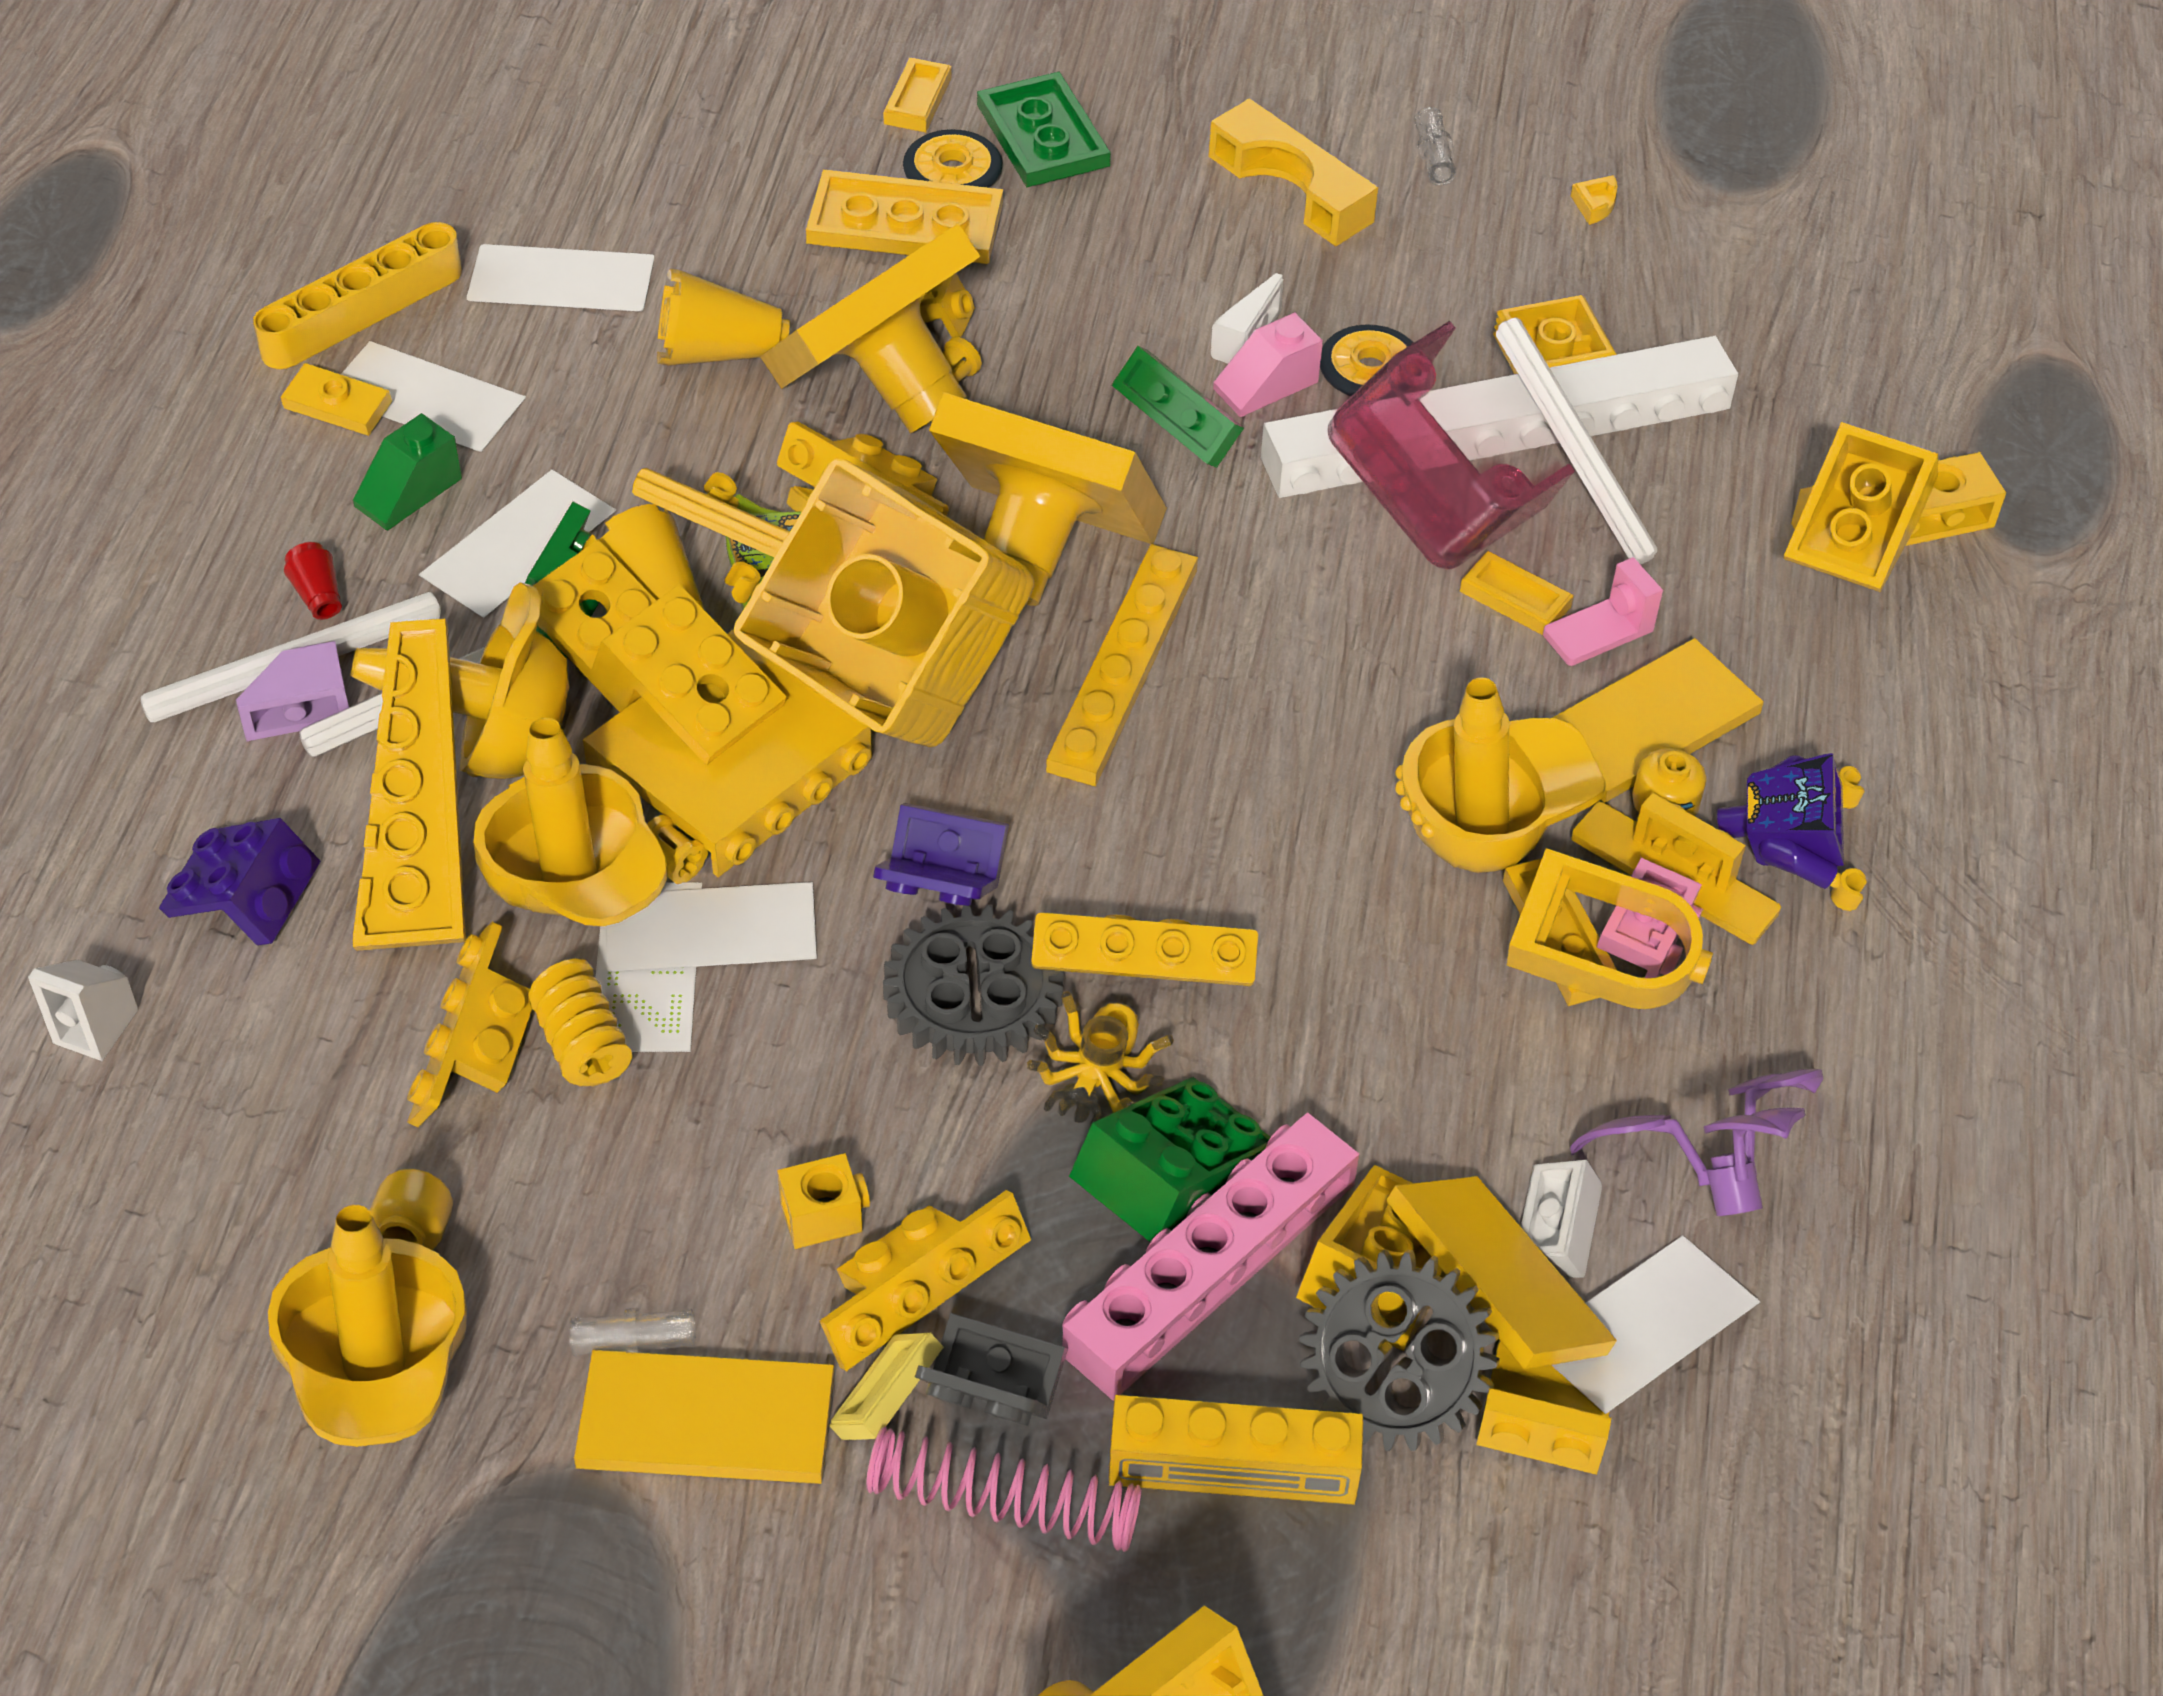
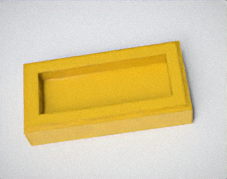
[883,58,952,133]
[1460,551,1574,635]

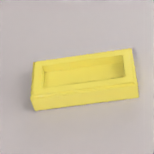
[829,1333,944,1440]

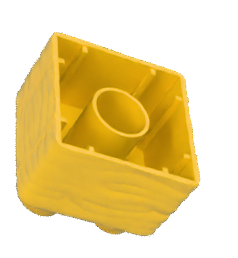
[734,458,1034,747]

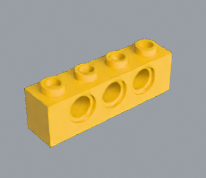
[1791,452,2006,546]

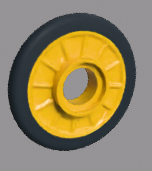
[903,129,1002,188]
[1320,324,1423,400]

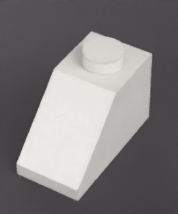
[28,960,138,1061]

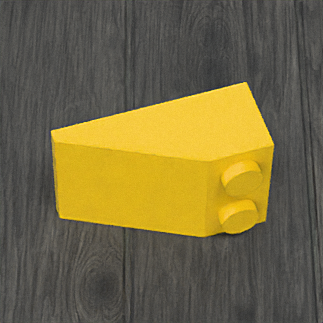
[1784,422,1938,592]
[1296,1165,1446,1351]

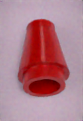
[284,542,342,620]

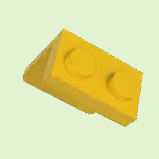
[1476,1342,1612,1475]

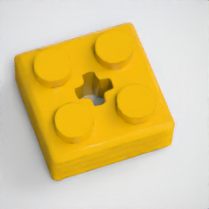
[1493,295,1617,374]

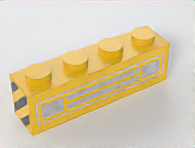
[1108,1395,1363,1505]

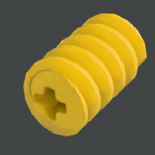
[528,958,632,1086]

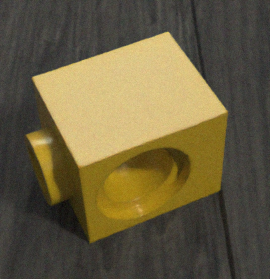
[777,1153,870,1249]

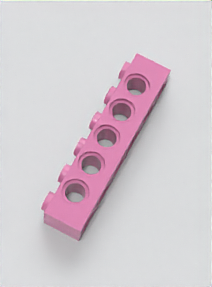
[1062,1112,1359,1401]

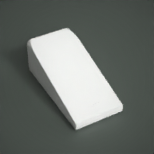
[1211,273,1284,363]

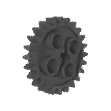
[883,905,1064,1066]
[1299,1250,1500,1451]

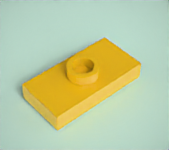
[280,363,392,436]

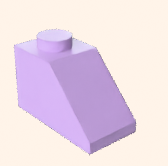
[236,641,349,741]

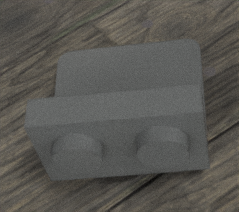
[915,1313,1068,1426]

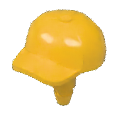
[350,582,569,779]
[1395,678,1606,873]
[473,718,667,927]
[268,1205,467,1447]

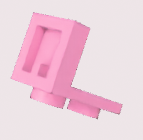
[1543,557,1663,666]

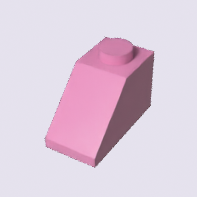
[1213,312,1323,417]

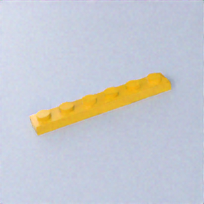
[1046,544,1198,787]

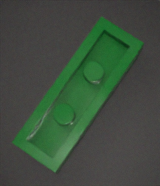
[1111,346,1244,468]

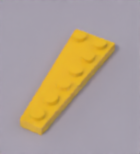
[353,618,466,951]

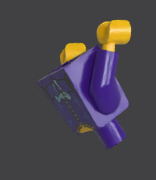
[1717,753,1867,911]

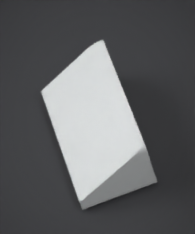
[1521,1160,1602,1278]

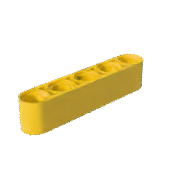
[253,222,462,369]

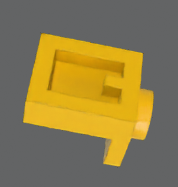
[920,273,975,337]

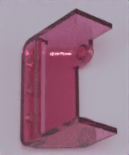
[1327,321,1575,569]

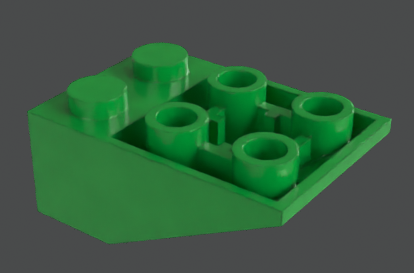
[1069,1077,1271,1242]

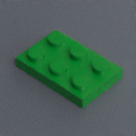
[977,71,1111,188]

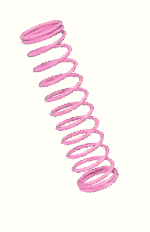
[866,1427,1141,1552]

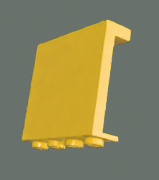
[583,629,872,878]

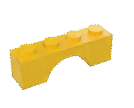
[1208,98,1378,246]

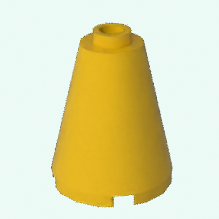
[657,269,790,366]
[583,504,704,609]

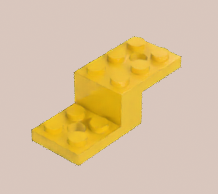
[533,539,787,765]

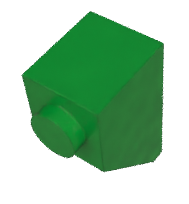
[353,413,462,531]

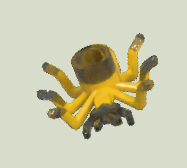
[1027,991,1174,1129]

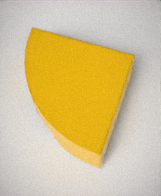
[1571,175,1618,225]

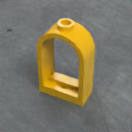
[1506,848,1714,1009]

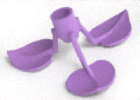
[1570,1069,1823,1216]

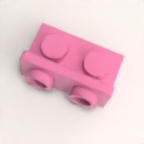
[1597,858,1703,978]

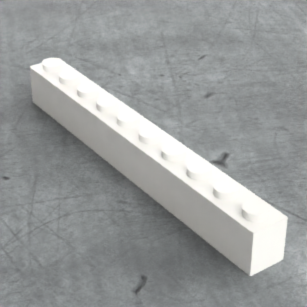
[1260,335,1738,498]

